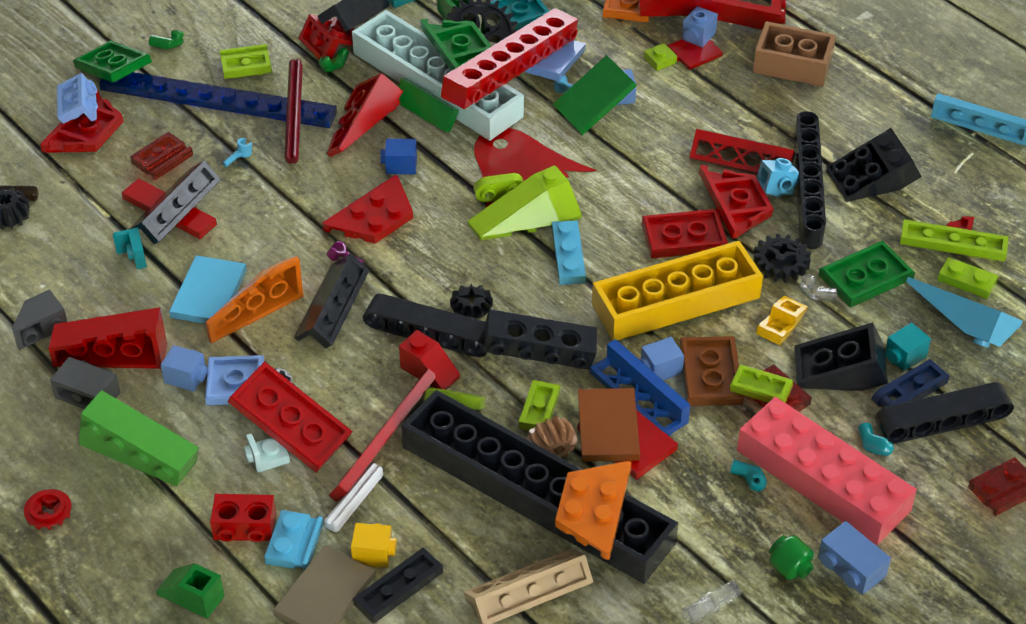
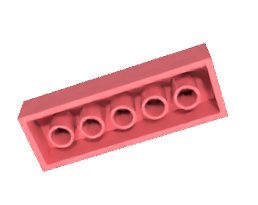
[737,397,917,545]

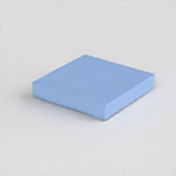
[205,355,265,405]

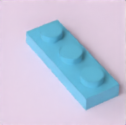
[552,220,586,285]

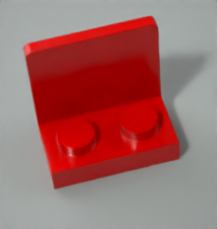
[298,14,355,59]

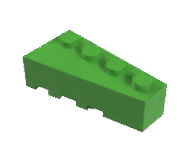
[79,390,199,486]

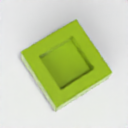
[644,43,677,71]

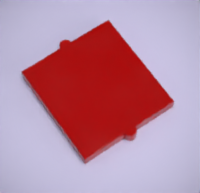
[667,39,723,70]

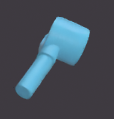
[554,75,573,93]
[223,138,252,167]

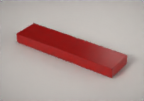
[121,178,217,239]

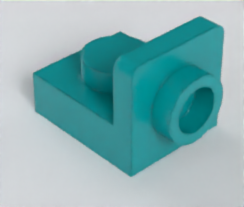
[113,227,147,269]

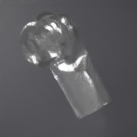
[799,274,837,301]

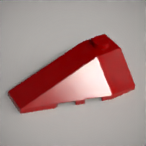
[326,73,403,157]

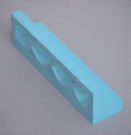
[931,93,1026,146]

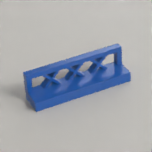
[589,339,690,436]

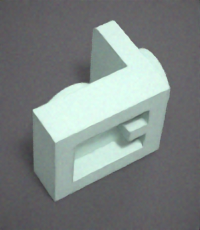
[243,433,290,473]

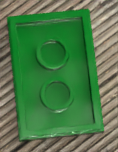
[73,40,152,83]
[553,55,637,136]
[818,240,915,308]

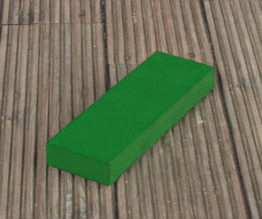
[398,78,459,132]

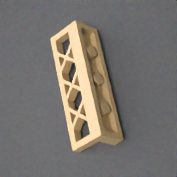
[464,549,593,624]

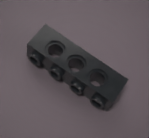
[482,309,597,370]

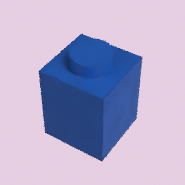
[380,139,417,174]

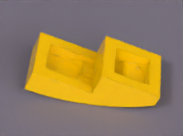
[756,296,808,345]

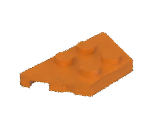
[555,461,631,560]

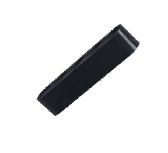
[363,293,487,358]
[875,382,1014,444]

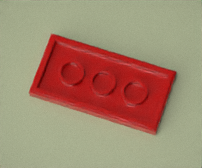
[228,361,353,473]

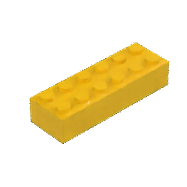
[592,241,763,341]

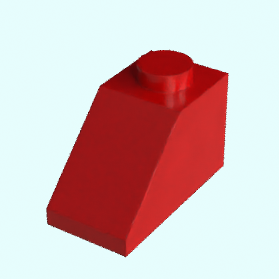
[399,330,460,390]

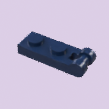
[871,359,950,408]

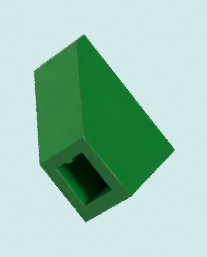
[156,563,225,619]

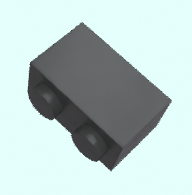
[50,357,121,409]

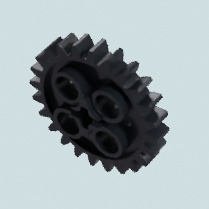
[446,0,518,44]

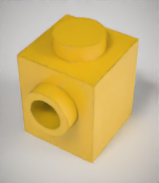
[351,523,397,568]

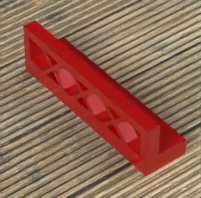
[689,129,796,174]

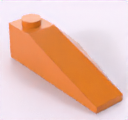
[206,256,304,344]

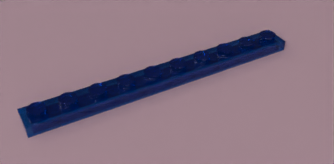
[99,72,337,129]

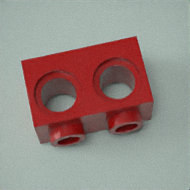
[210,493,277,542]

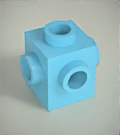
[757,158,799,197]

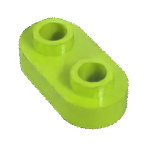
[473,173,524,202]

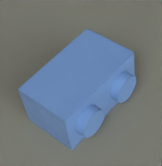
[818,521,891,595]

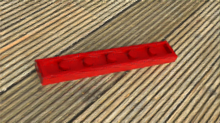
[328,369,436,502]

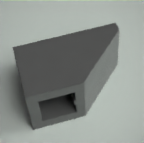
[12,289,67,350]

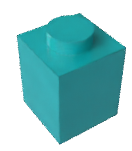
[885,322,931,372]

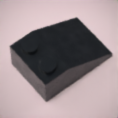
[795,322,888,391]

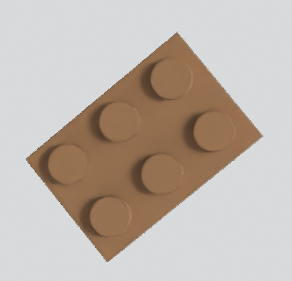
[753,22,836,87]

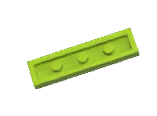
[900,219,1009,262]

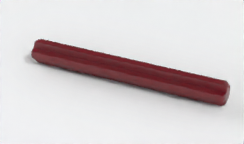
[284,59,303,164]

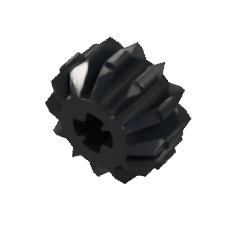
[0,187,30,230]

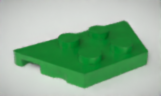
[420,19,492,71]

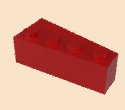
[48,307,167,369]

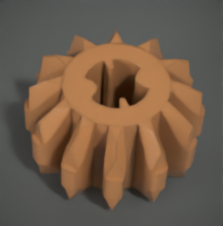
[527,416,578,458]

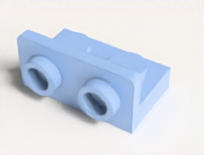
[57,73,98,124]

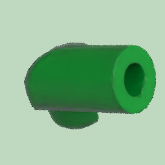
[149,30,184,50]

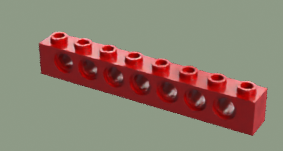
[441,8,578,110]

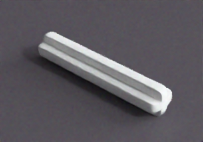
[325,463,383,532]

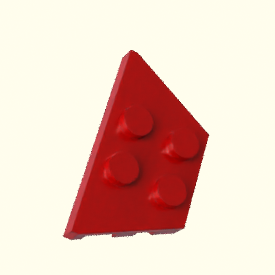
[40,89,124,153]
[698,165,773,238]
[322,175,413,244]

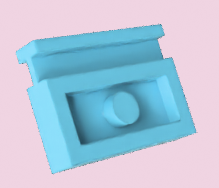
[264,510,324,571]

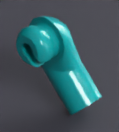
[858,423,894,456]
[730,459,767,492]

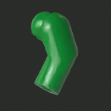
[318,48,349,73]

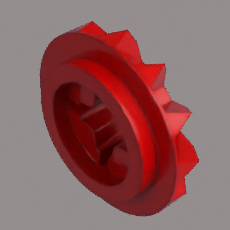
[24,489,72,530]

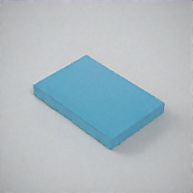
[169,255,247,324]

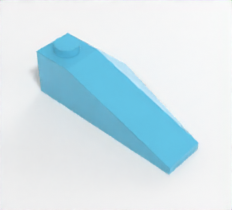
[906,277,1023,348]

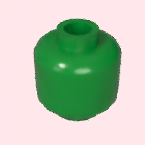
[768,535,814,580]

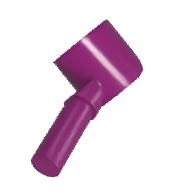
[326,241,364,263]

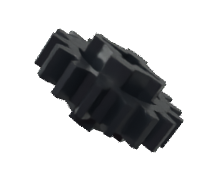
[753,234,811,283]

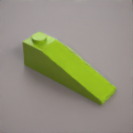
[467,165,582,241]

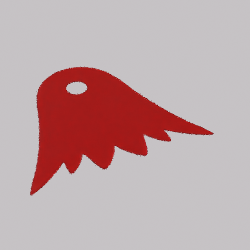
[474,128,597,208]

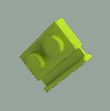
[220,44,272,79]

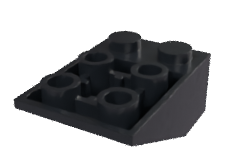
[826,128,922,202]

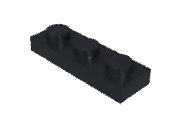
[353,548,443,624]

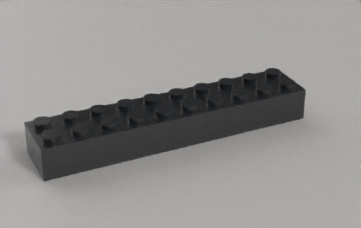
[401,390,679,584]

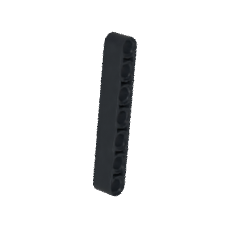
[794,111,826,249]

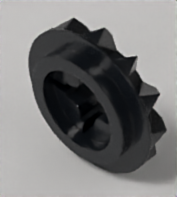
[450,283,493,318]

